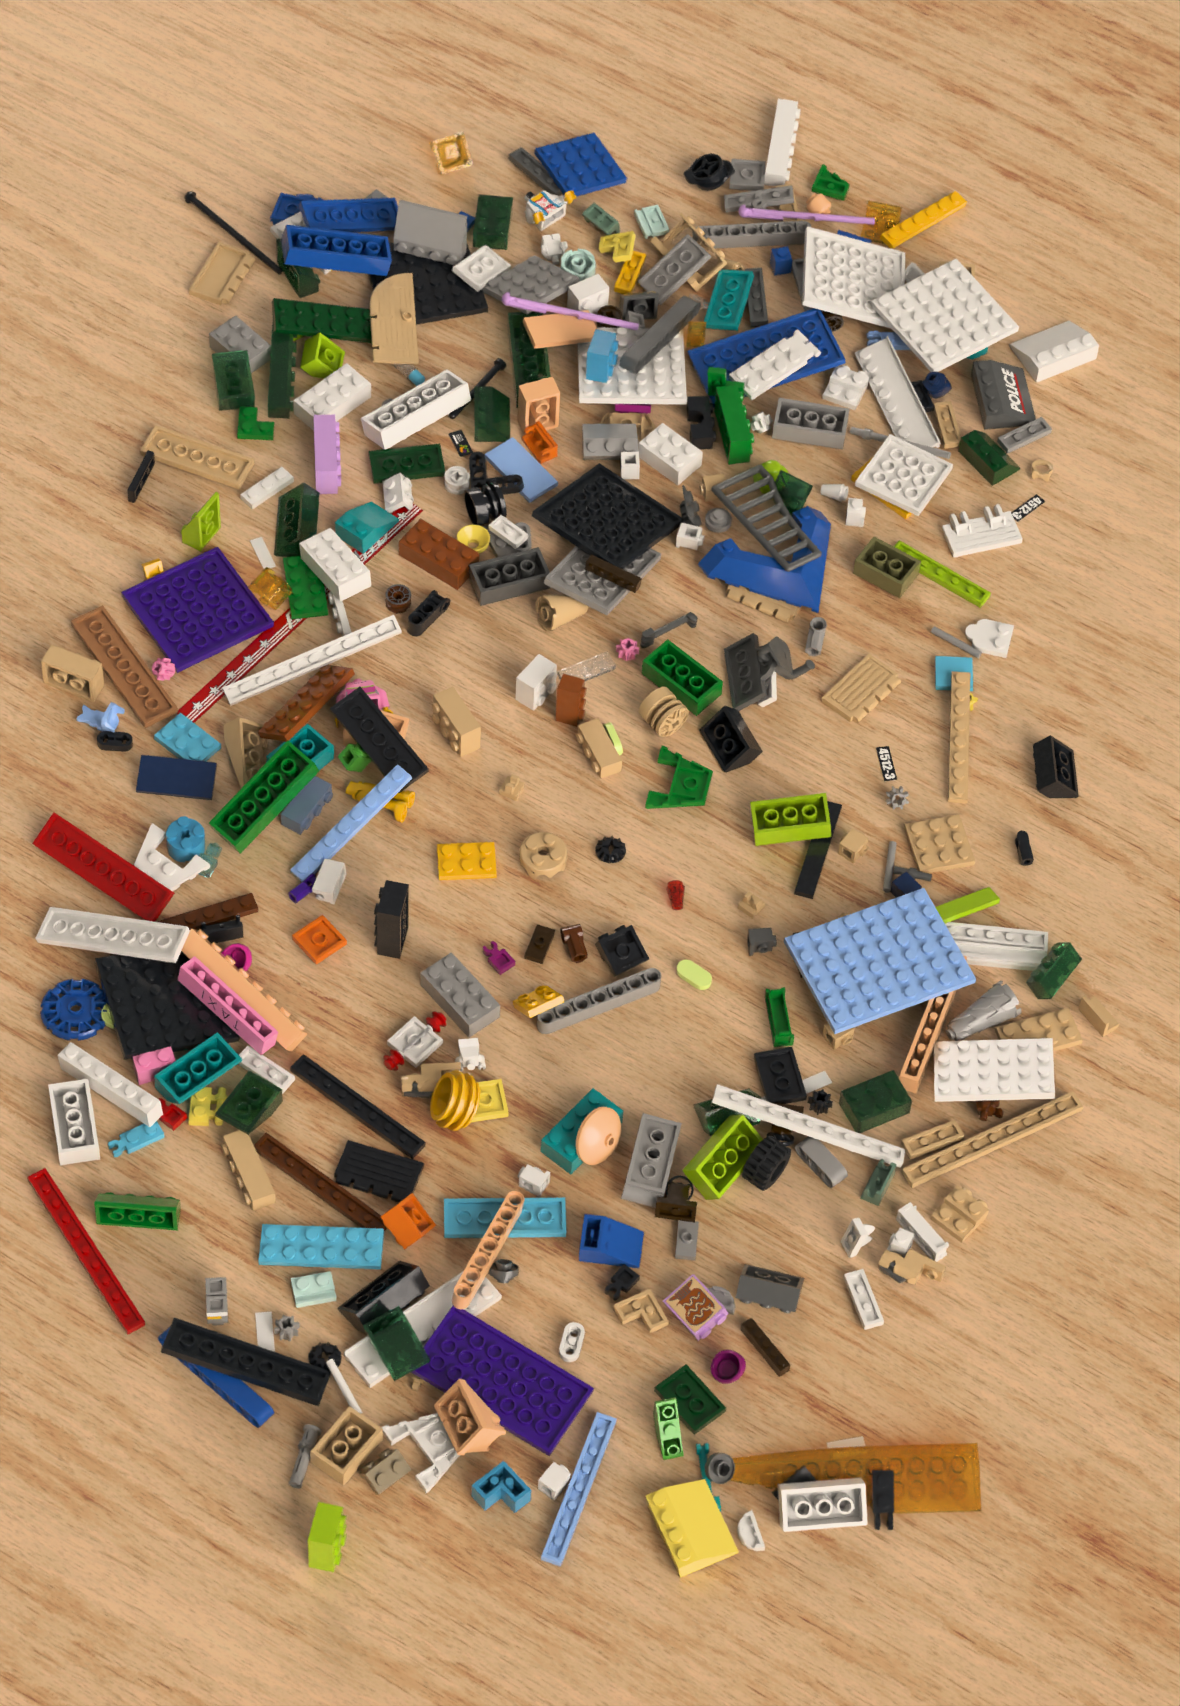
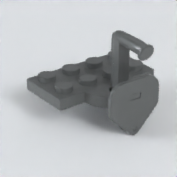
[724,633,815,711]

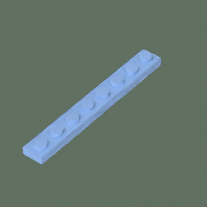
[290,764,412,882]
[541,1412,617,1567]

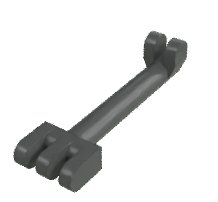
[640,612,698,648]

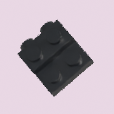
[595,925,649,977]

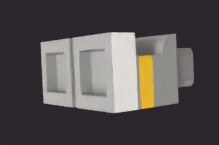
[205,1277,228,1326]

